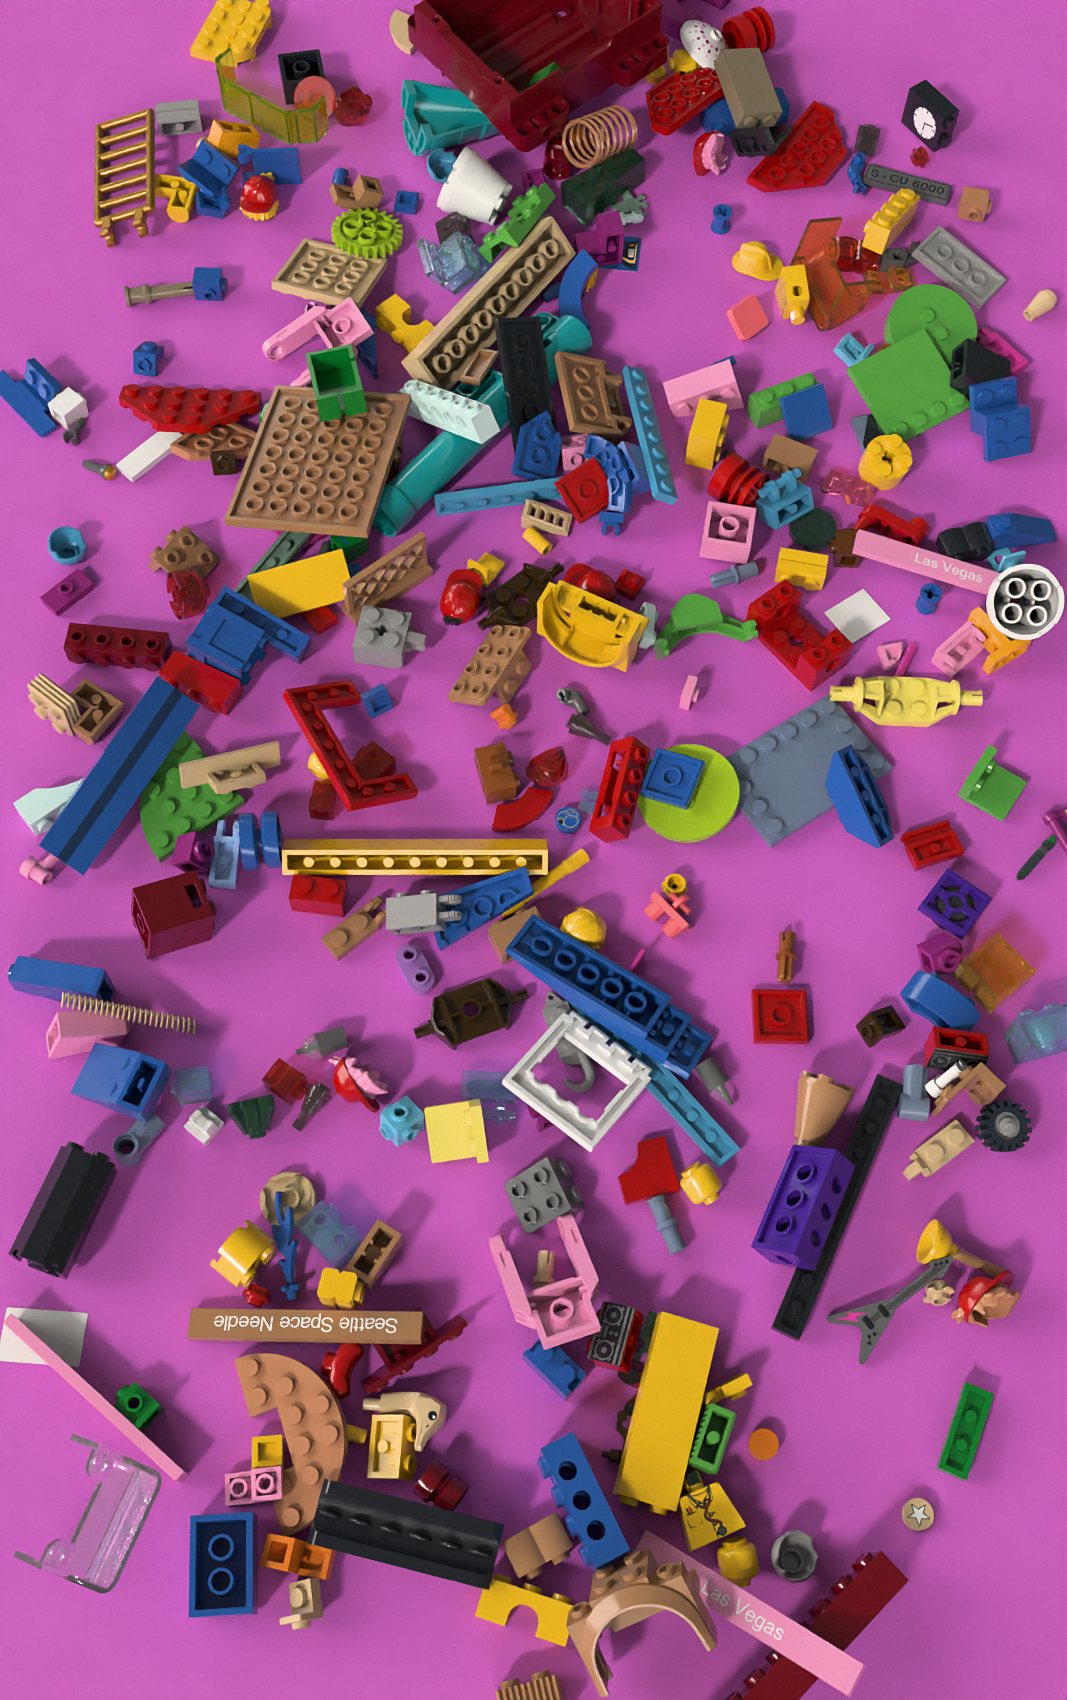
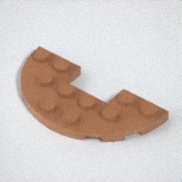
[234,1353,348,1537]

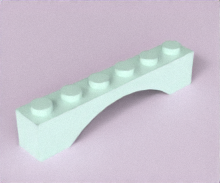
[13,778,83,836]

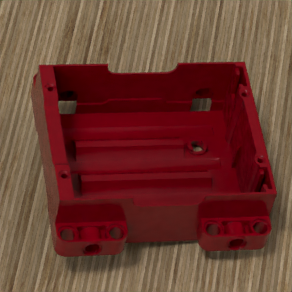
[407,0,669,152]

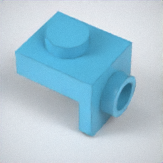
[833,332,875,367]

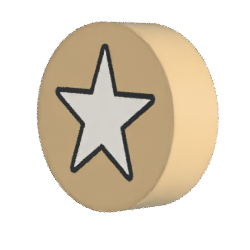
[901,1498,934,1531]

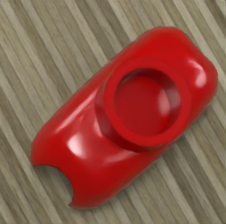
[321,1343,364,1399]

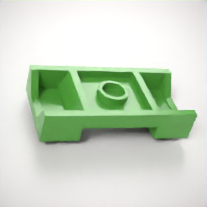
[479,182,556,264]

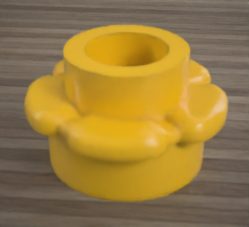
[661,874,687,897]

